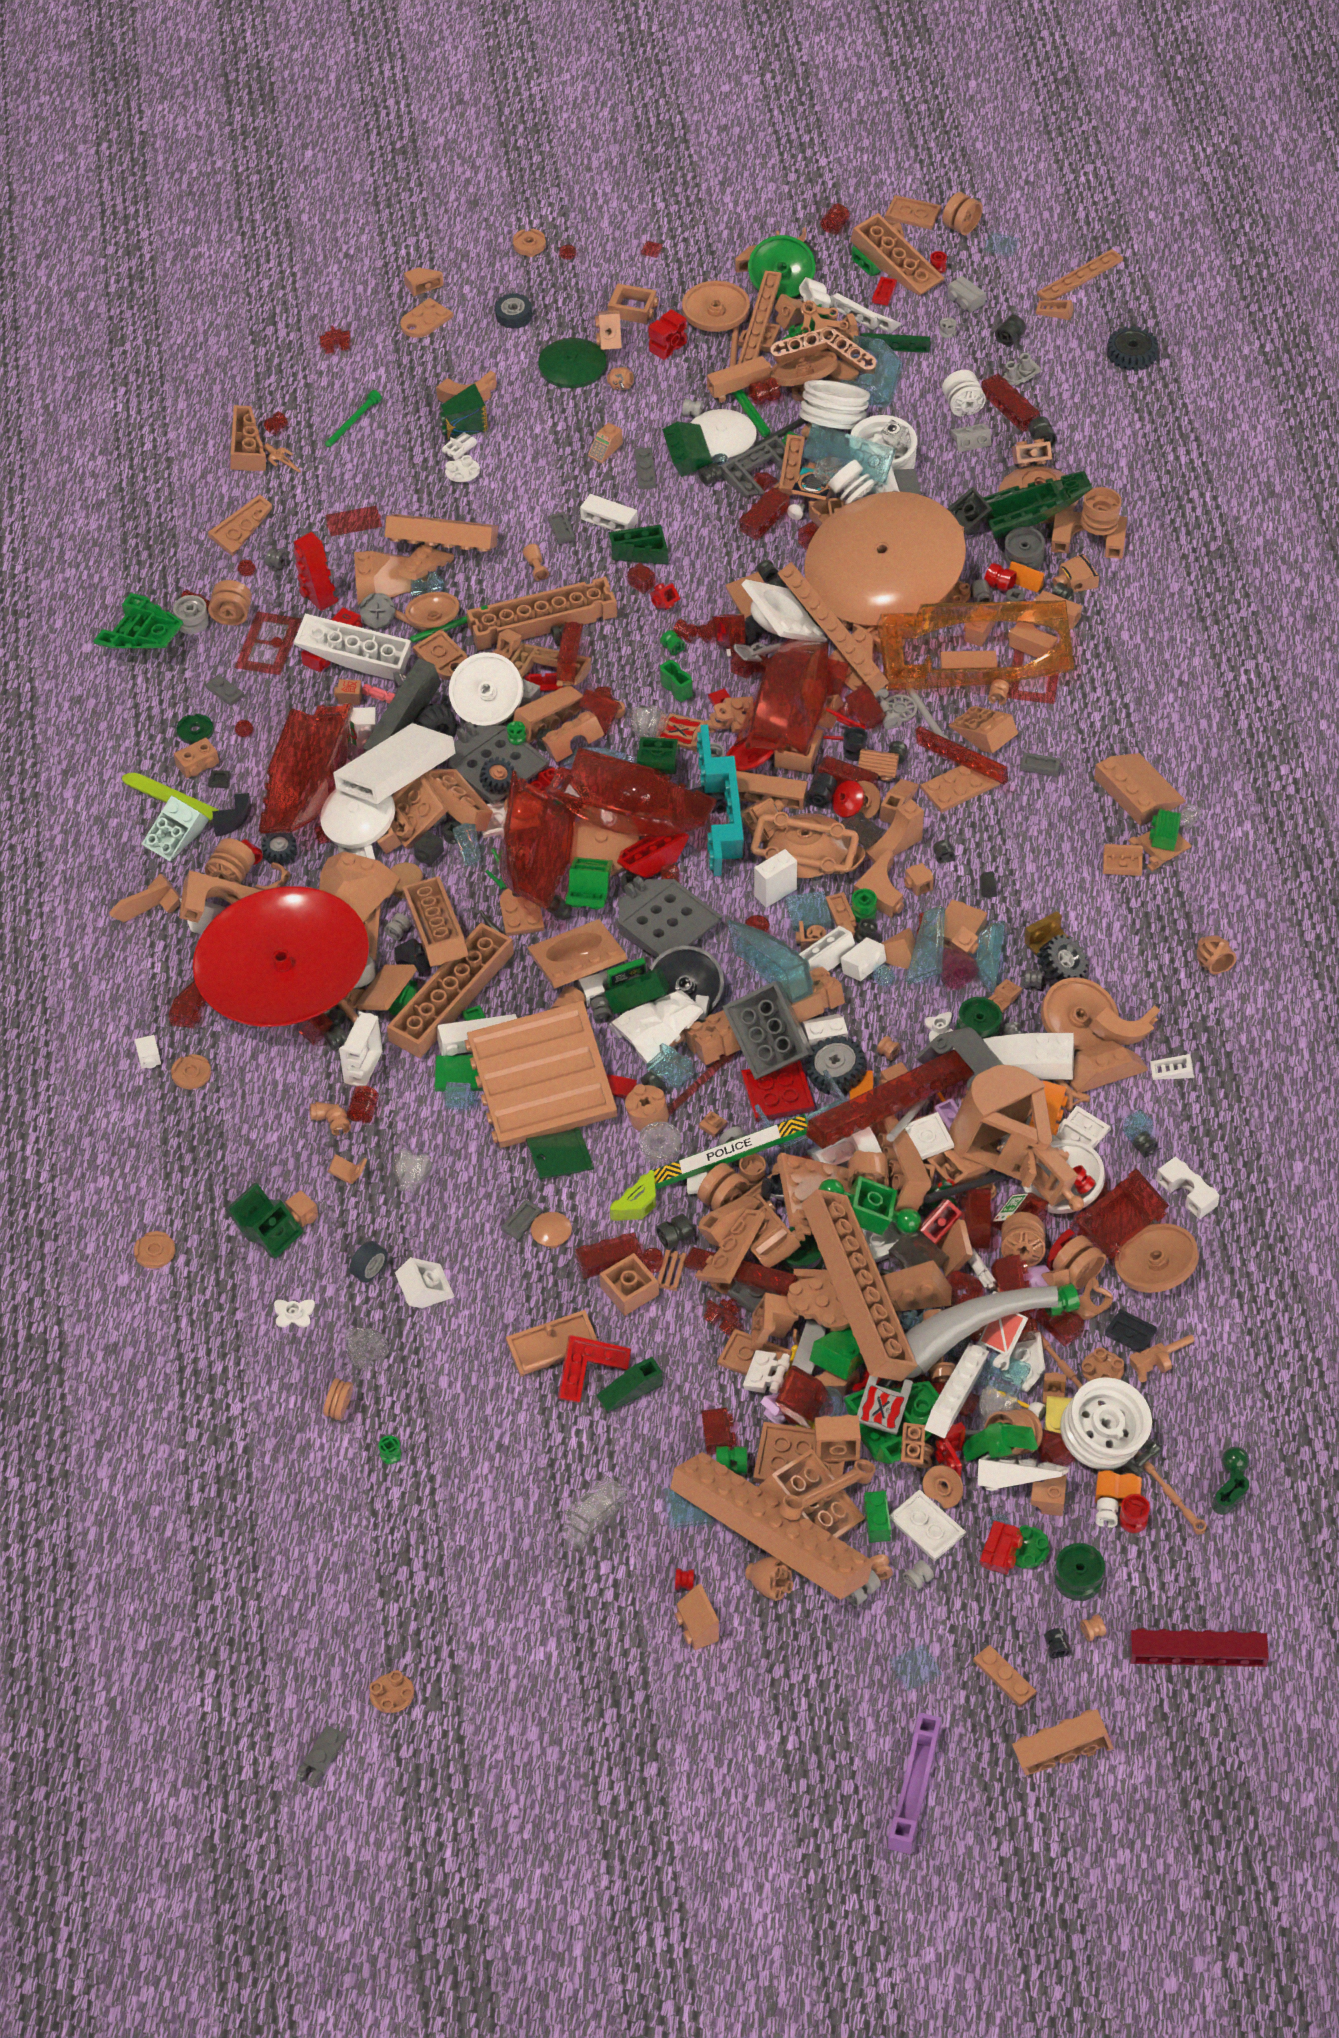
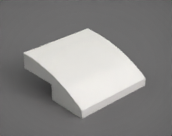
[1056,1106,1111,1149]

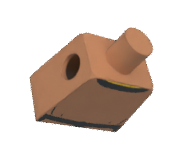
[1053,553,1099,592]

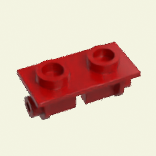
[525,672,563,692]

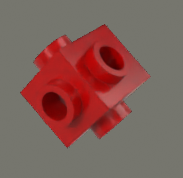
[649,583,681,610]

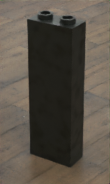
[363,658,441,752]

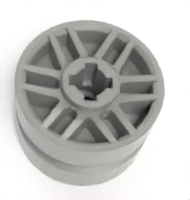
[173,595,209,634]

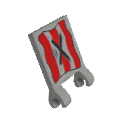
[857,1375,913,1435]

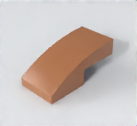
[988,979,1023,1013]

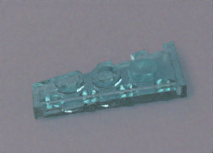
[905,905,945,985]

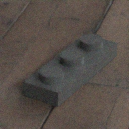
[635,447,656,489]

